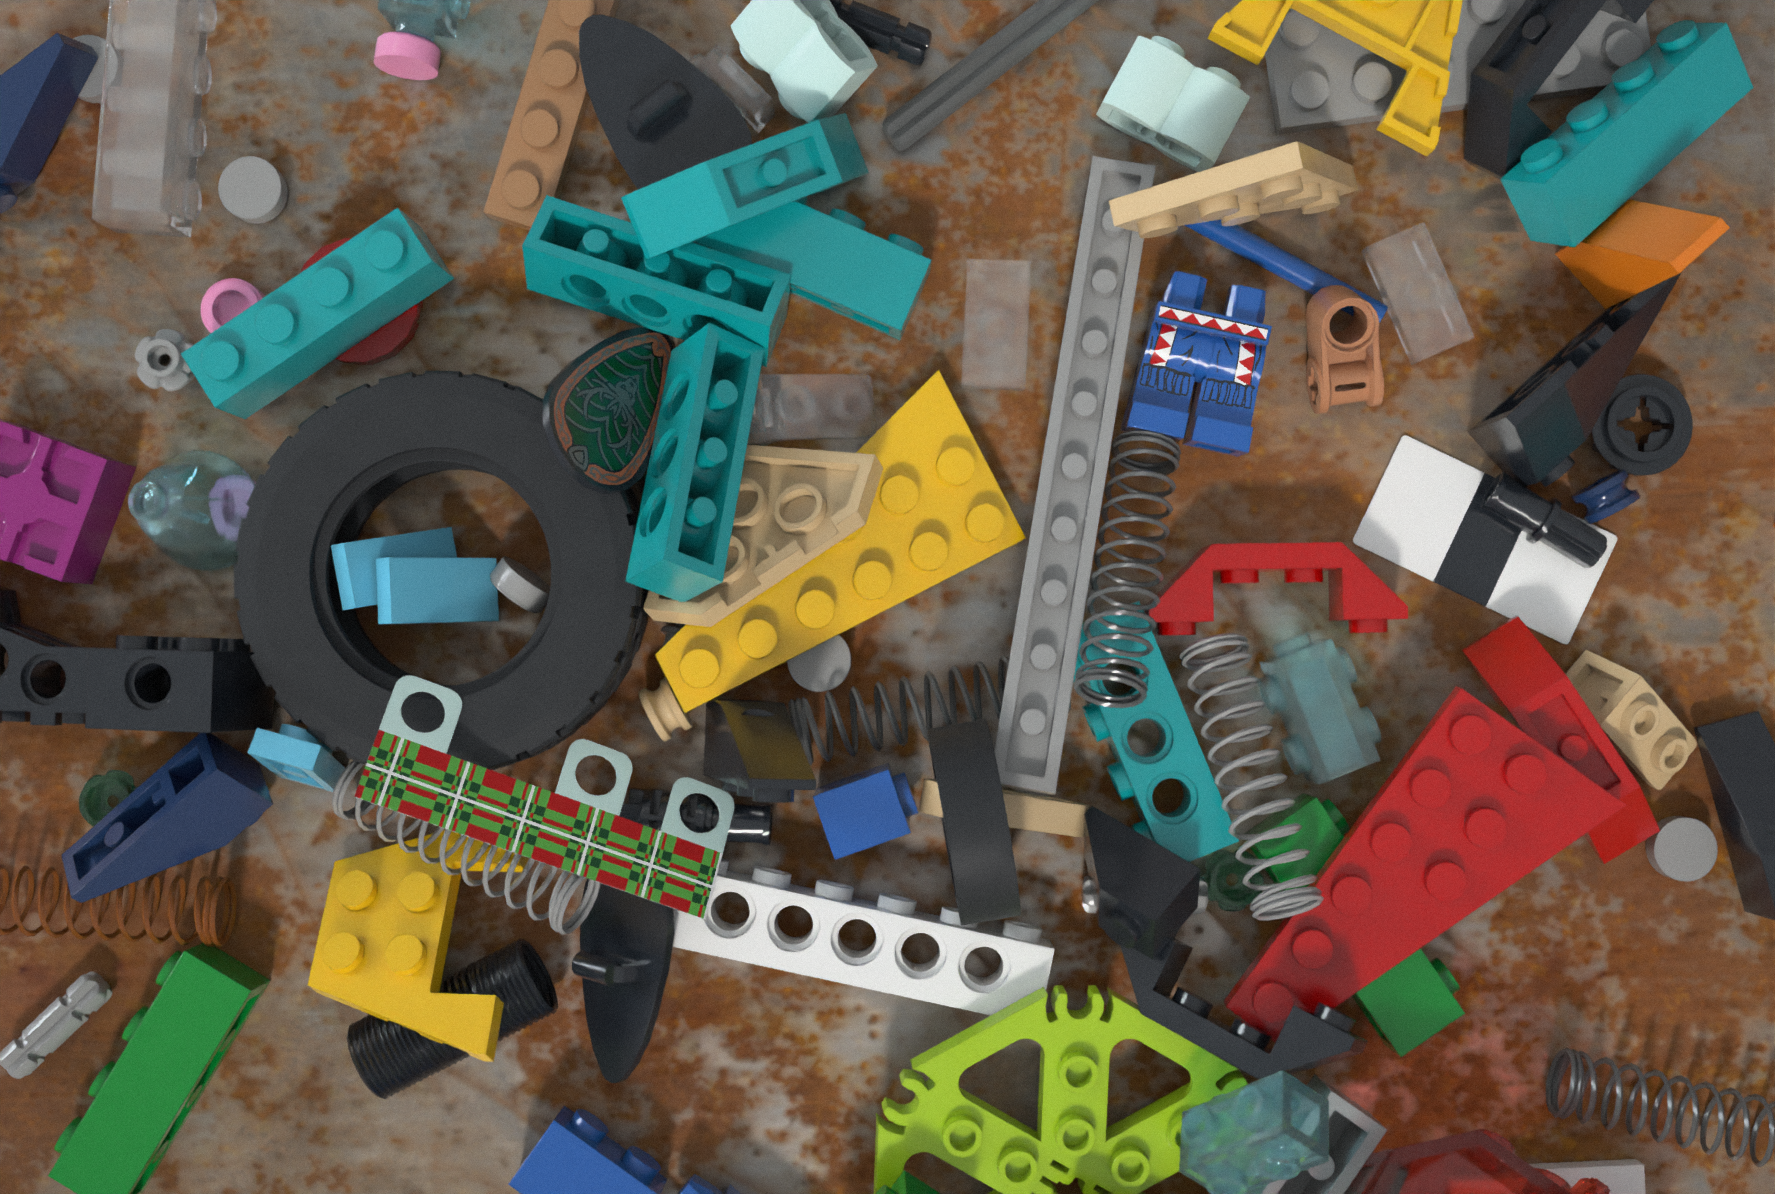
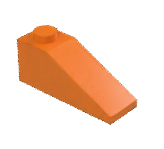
[1555,199,1730,309]

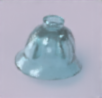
[128,450,255,571]

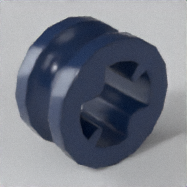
[1571,469,1641,524]

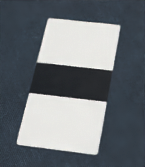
[1353,435,1617,644]

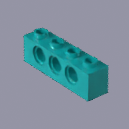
[522,195,791,367]
[625,323,764,602]
[1073,601,1239,862]

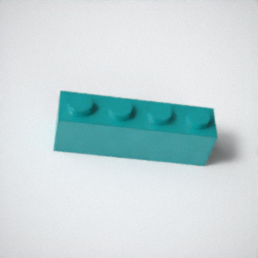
[1500,20,1754,247]
[692,197,932,340]
[181,207,454,419]

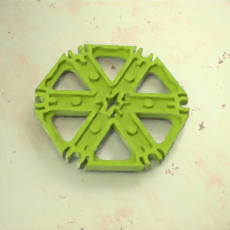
[874,985,1267,1194]

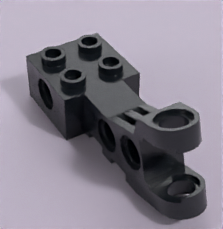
[0,586,274,733]

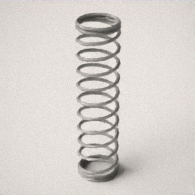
[1179,633,1324,920]
[332,760,600,935]

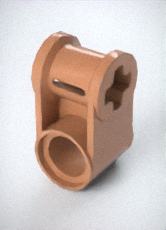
[1305,285,1384,414]

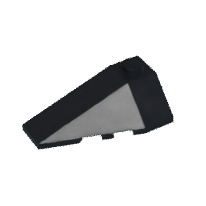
[1468,272,1682,487]

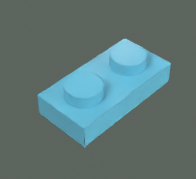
[248,724,345,792]

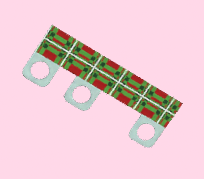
[354,675,734,920]

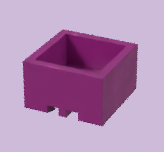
[0,419,136,584]

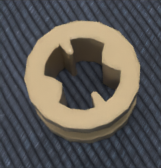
[638,677,693,742]

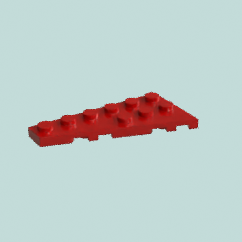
[1223,686,1626,1043]

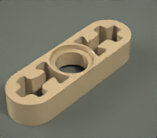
[919,778,1089,837]

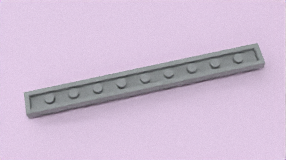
[994,156,1156,795]

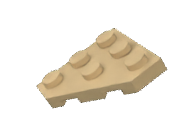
[1109,141,1358,238]
[643,445,883,627]

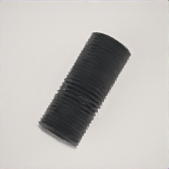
[347,938,558,1099]

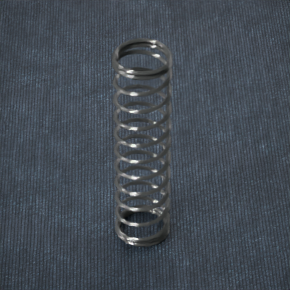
[1074,430,1181,708]
[788,655,1071,766]
[1545,1048,1775,1167]

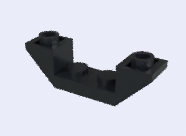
[1464,0,1654,179]
[1121,930,1368,1080]

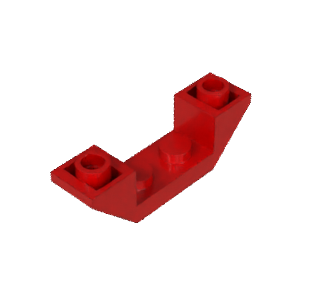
[1143,542,1408,636]
[1461,616,1660,864]

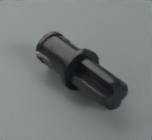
[1480,472,1607,568]

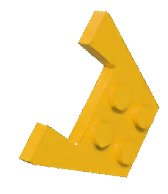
[1207,0,1463,157]
[308,830,529,1062]

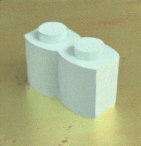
[731,0,878,123]
[1096,35,1250,172]

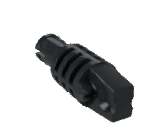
[619,788,773,845]

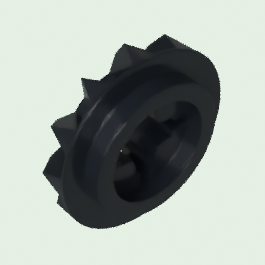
[1592,374,1693,477]

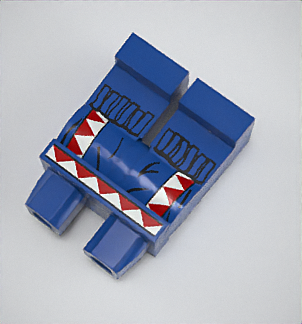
[1120,271,1272,457]

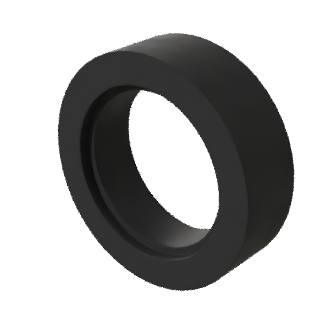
[927,719,1021,926]

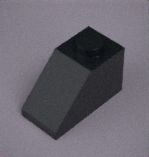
[1084,806,1201,960]

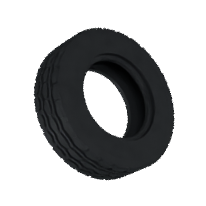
[234,370,649,770]

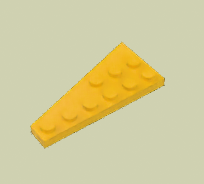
[655,370,1026,714]

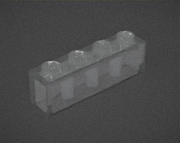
[91,0,217,238]

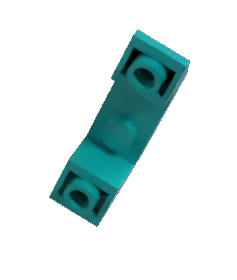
[621,113,869,260]

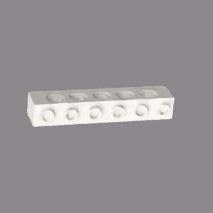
[672,858,1055,1015]

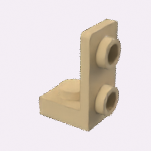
[1566,650,1697,790]

